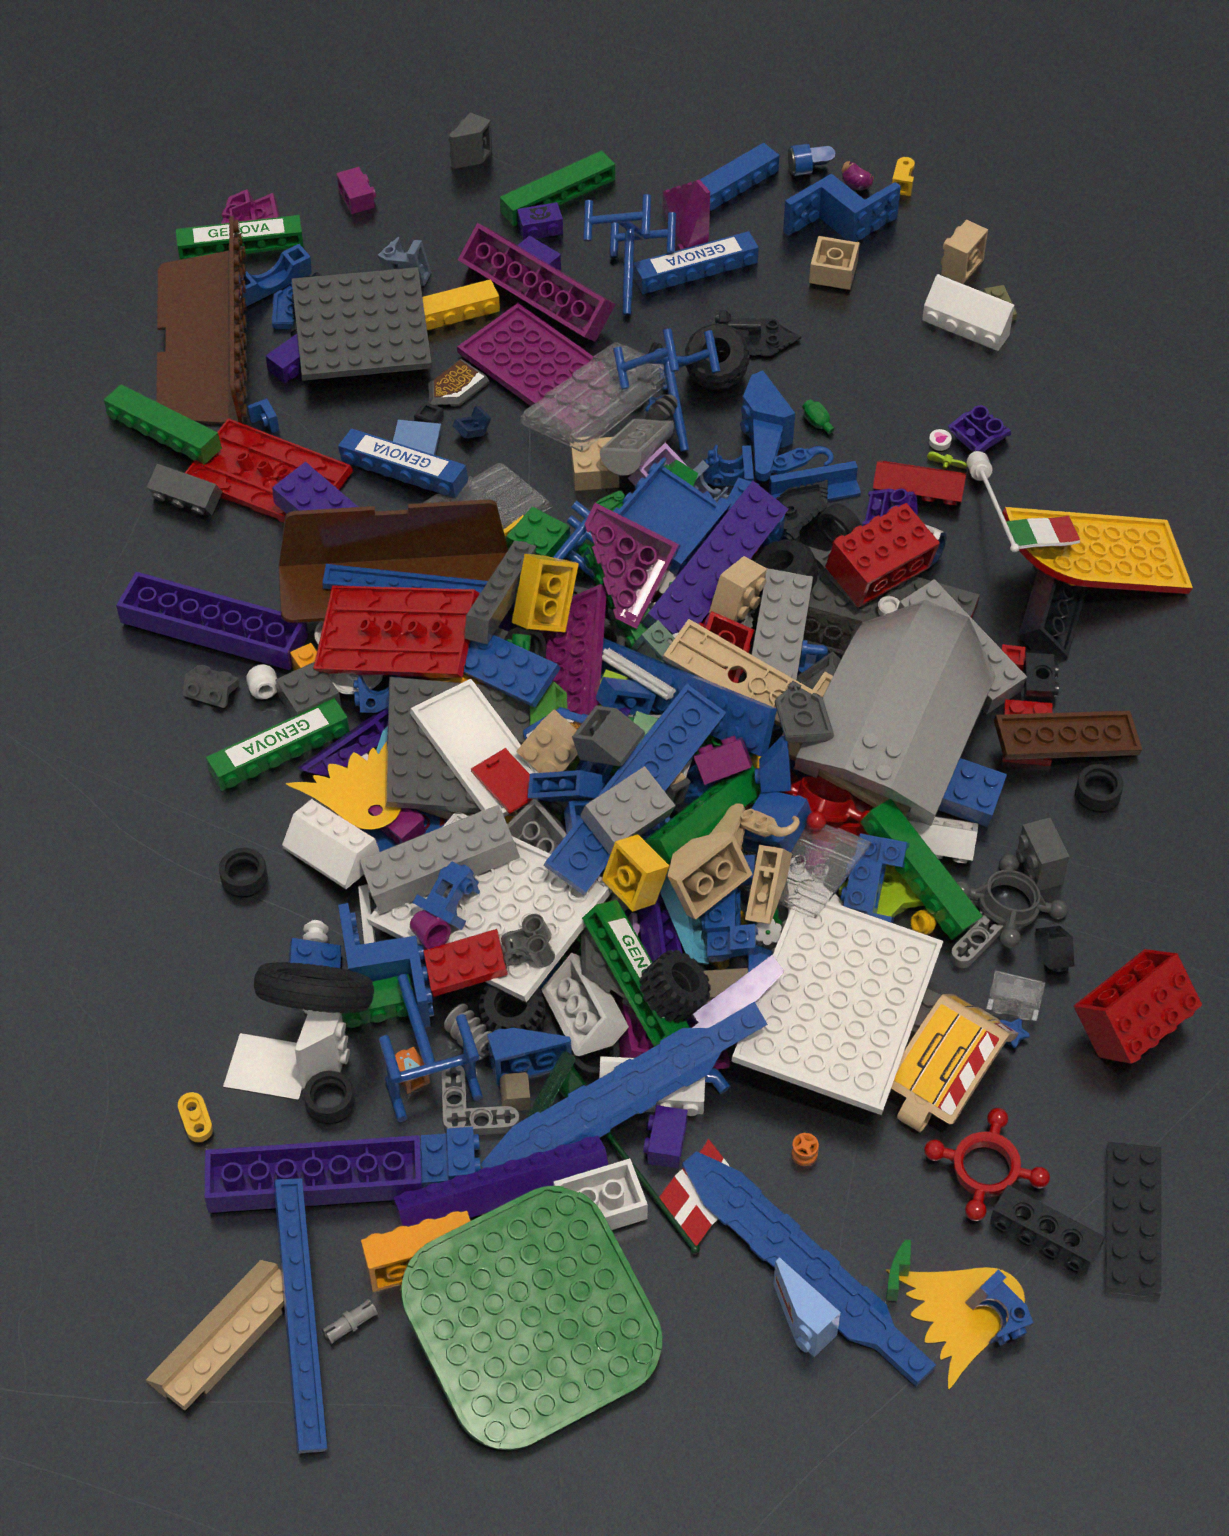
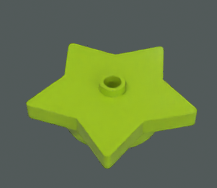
[838,864,925,917]

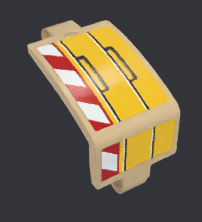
[891,994,1019,1132]

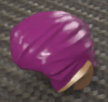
[842,161,874,191]

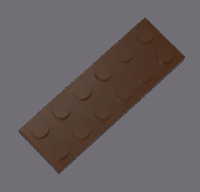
[993,711,1142,760]

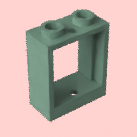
[631,620,679,669]

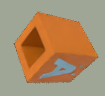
[395,1047,430,1094]

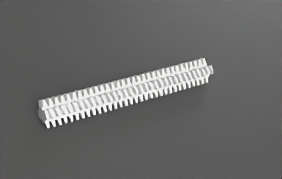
[602,648,676,700]

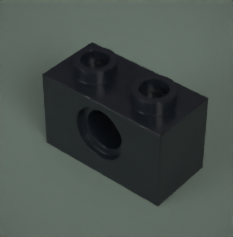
[1023,653,1059,704]

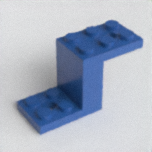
[783,174,901,242]
[338,903,434,1027]

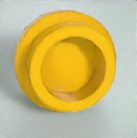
[911,910,937,935]

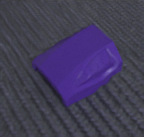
[948,405,1011,452]
[862,488,918,526]

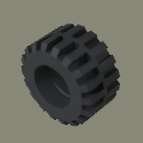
[640,950,711,1022]
[479,985,546,1032]

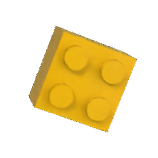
[601,834,670,912]

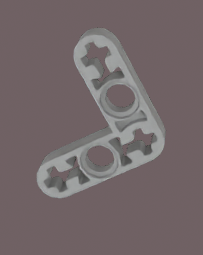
[951,898,1004,968]
[442,1066,520,1135]

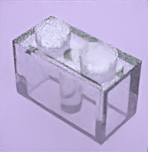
[986,971,1046,1021]

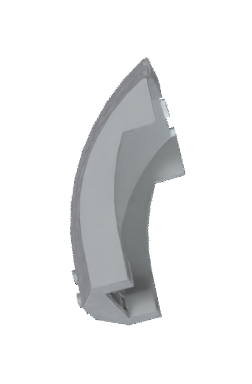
[794,600,996,826]

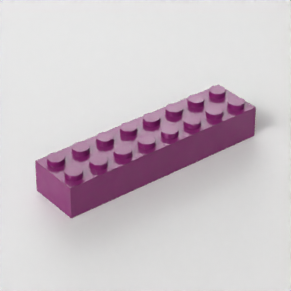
[458,223,616,342]

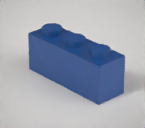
[528,770,602,802]

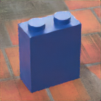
[742,791,811,853]

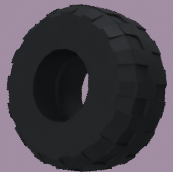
[685,323,749,390]
[752,539,819,598]

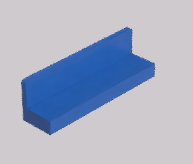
[769,461,861,501]

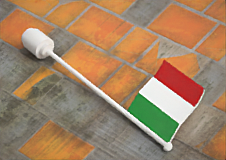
[967,451,1080,553]

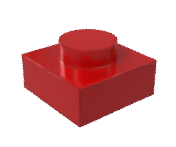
[1001,644,1026,671]

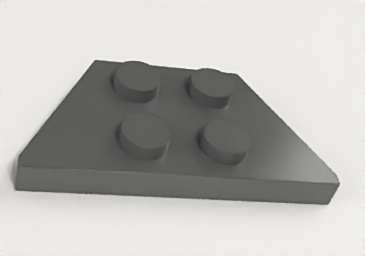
[581,921,630,1006]

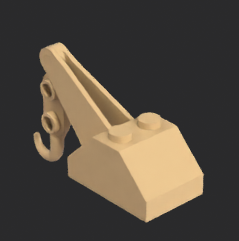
[668,803,800,920]

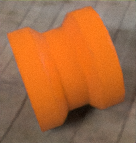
[791,1133,819,1166]

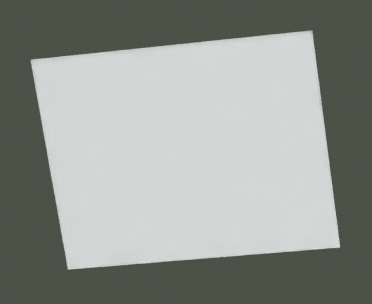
[223,1033,302,1100]

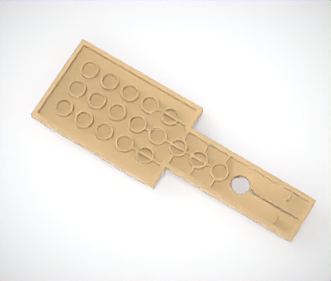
[663,619,911,817]

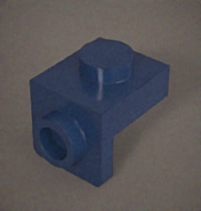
[452,406,491,439]

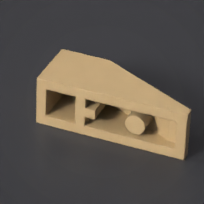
[745,845,792,924]

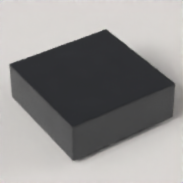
[414,401,444,423]

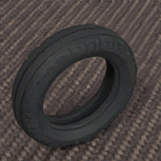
[254,962,374,1013]

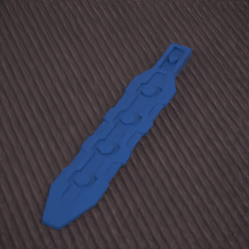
[481,1002,768,1168]
[682,1151,936,1387]

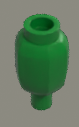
[802,399,835,434]

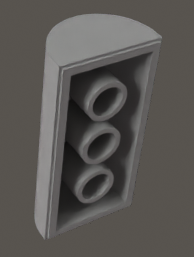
[599,419,674,475]

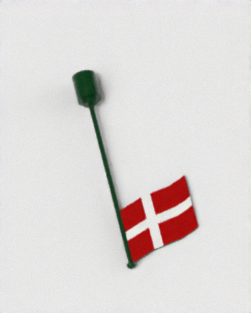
[549,1061,729,1254]

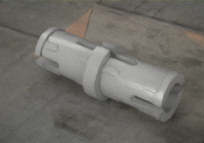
[322,1299,378,1344]

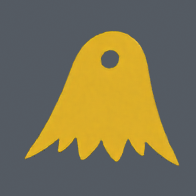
[286,741,401,830]
[886,1267,1025,1389]

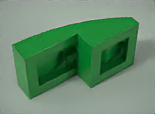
[886,1239,911,1301]

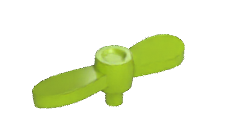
[927,451,968,469]

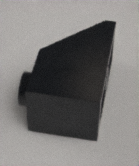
[1035,926,1075,972]

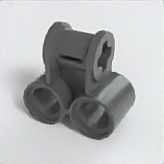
[501,913,555,967]

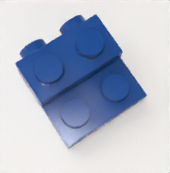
[421,1127,481,1187]

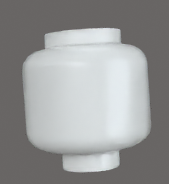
[246,665,277,700]

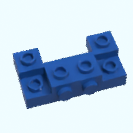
[841,833,910,923]
[701,855,759,962]

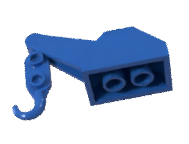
[740,371,834,481]

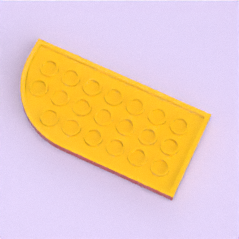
[1002,507,1193,594]

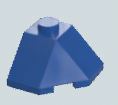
[755,735,791,793]

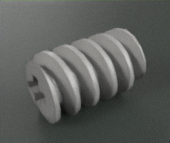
[444,1004,492,1060]

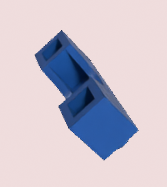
[243,244,312,306]

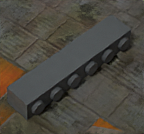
[465,541,537,644]

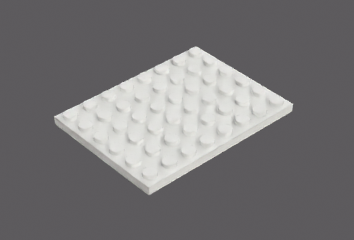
[367,812,612,1002]
[731,891,943,1115]

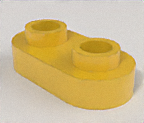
[178,1092,213,1142]

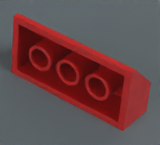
[873,460,967,505]

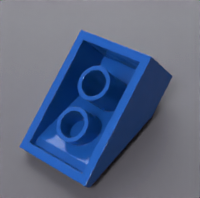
[487,1028,572,1086]

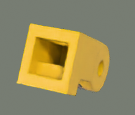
[892,157,915,196]

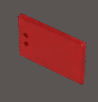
[471,748,533,814]

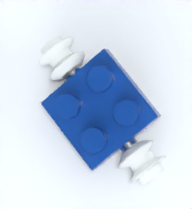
[289,920,341,1014]

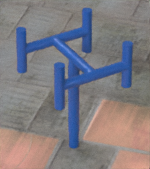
[583,194,676,315]
[613,328,720,452]
[553,501,595,579]
[379,974,483,1122]

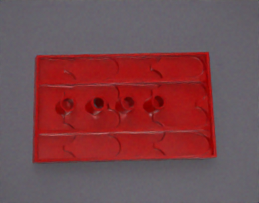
[185,418,353,523]
[313,586,480,678]

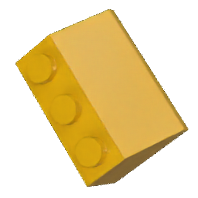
[512,554,579,632]

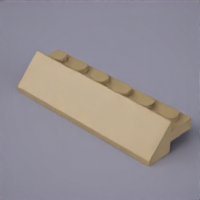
[146,1260,284,1410]

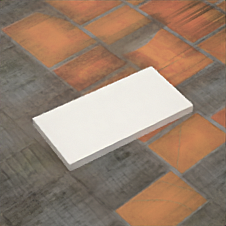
[410,679,539,817]

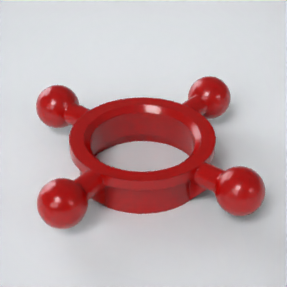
[780,776,871,831]
[924,1108,1050,1221]

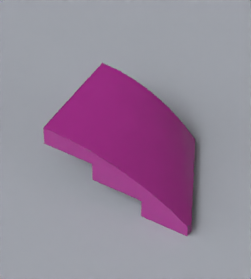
[221,189,280,224]

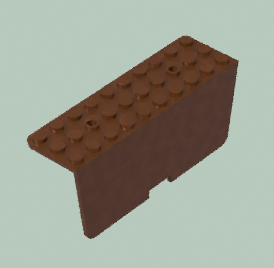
[156,216,247,425]
[278,499,508,623]

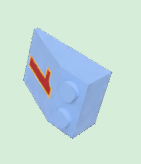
[773,1257,841,1357]

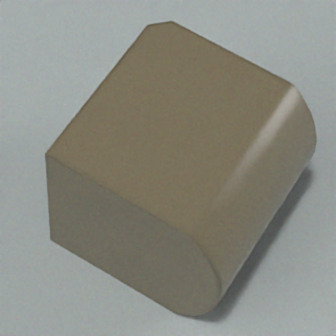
[500,1072,531,1111]

